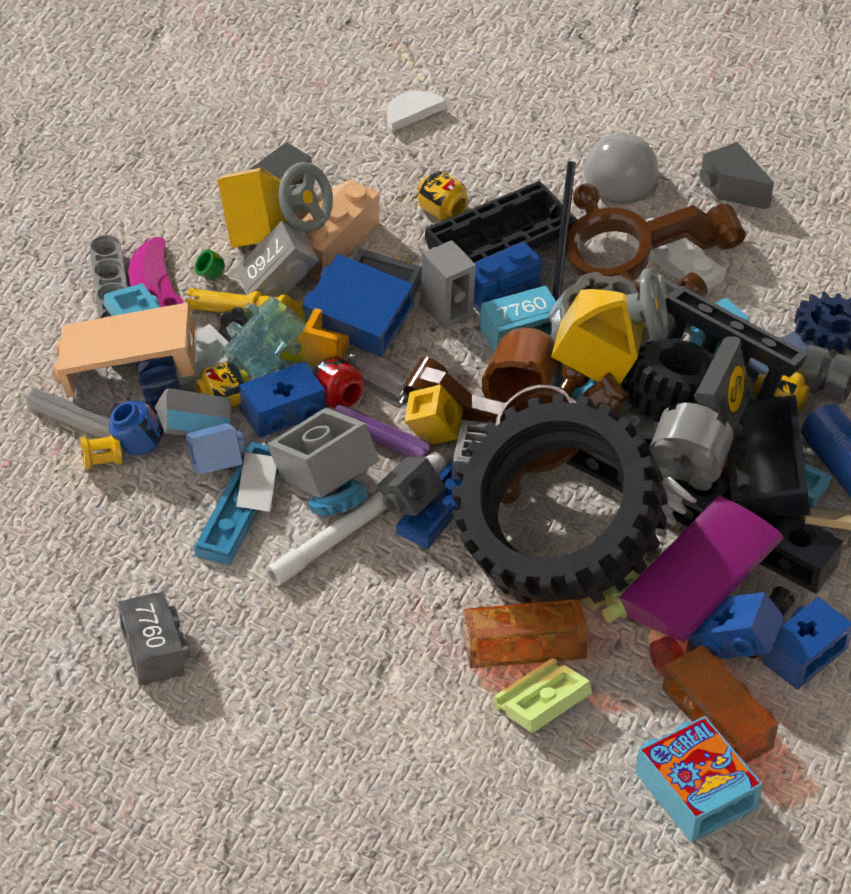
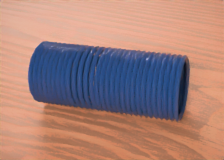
[801,404,851,497]

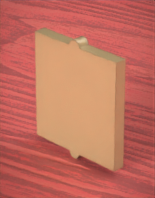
[800,507,851,530]

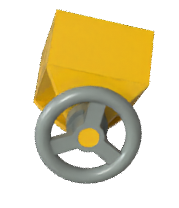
[217,162,333,248]
[551,268,668,385]

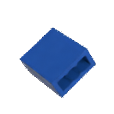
[302,254,414,357]

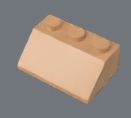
[290,180,379,280]

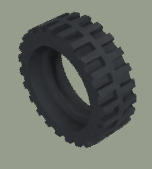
[452,394,668,610]

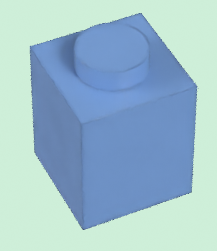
[185,423,245,475]

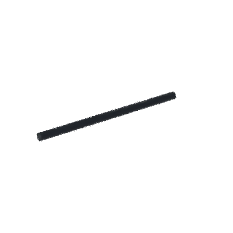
[552,161,576,301]

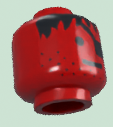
[313,356,364,409]

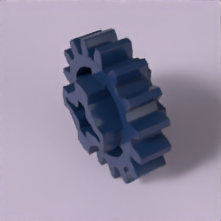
[794,292,851,355]

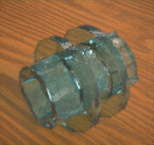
[223,296,305,380]

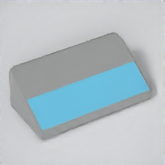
[155,389,231,436]

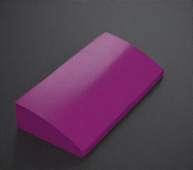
[619,496,784,642]

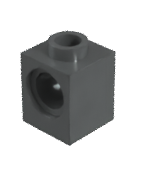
[376,457,446,516]

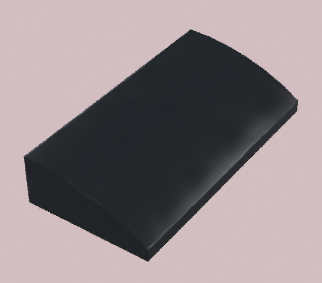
[727,395,811,516]

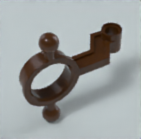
[566,183,746,293]
[402,357,590,504]

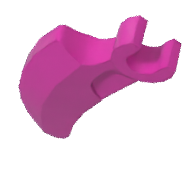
[128,237,184,307]

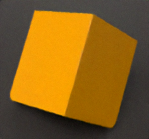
[302,308,349,365]

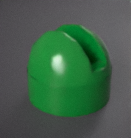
[195,249,225,280]

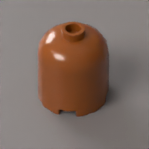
[482,327,561,403]

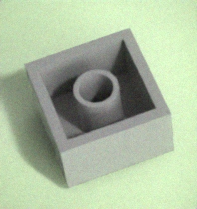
[267,408,380,499]

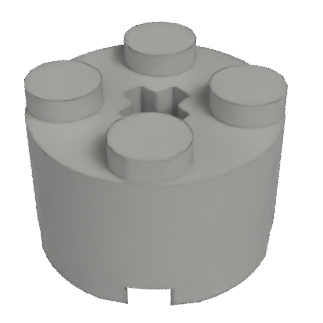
[649,403,734,491]

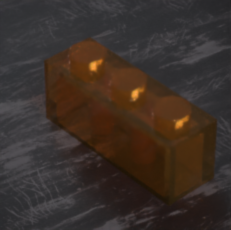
[463,599,588,669]
[662,645,778,764]

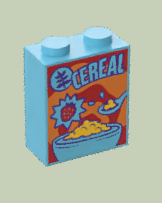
[635,716,763,843]

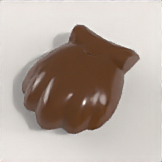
[582,372,630,414]

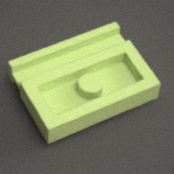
[493,657,592,733]

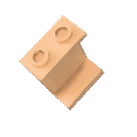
[53,303,197,398]

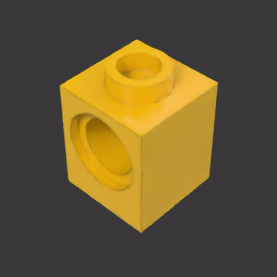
[404,385,463,445]

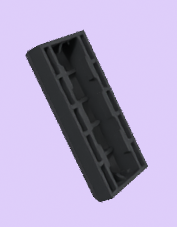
[425,180,578,263]

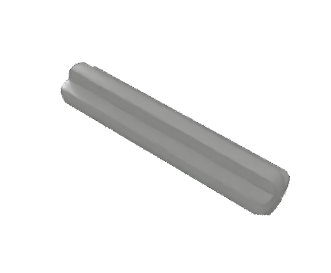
[26,388,111,438]

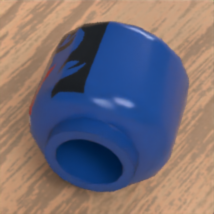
[109,401,164,456]

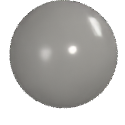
[584,133,659,203]

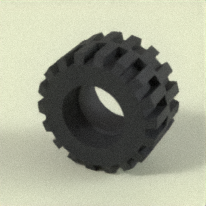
[627,338,716,422]

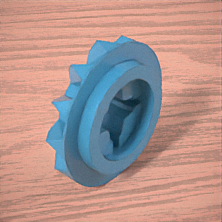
[309,479,368,516]

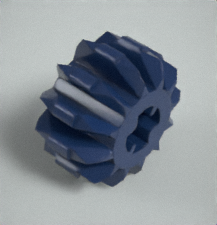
[136,356,181,414]

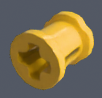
[80,434,122,470]

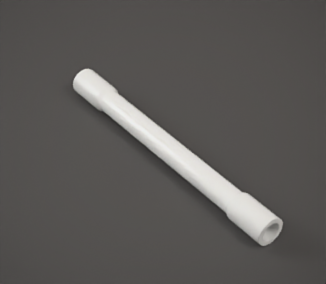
[265,451,447,587]

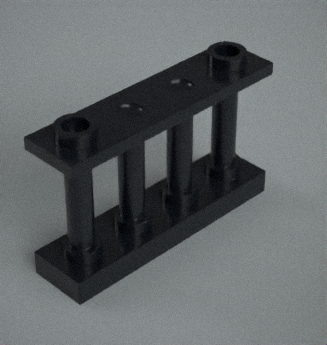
[665,286,808,400]

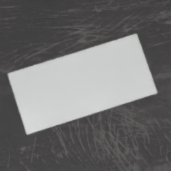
[236,452,276,512]

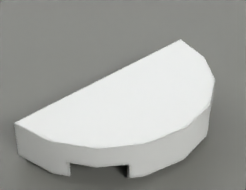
[387,91,446,132]

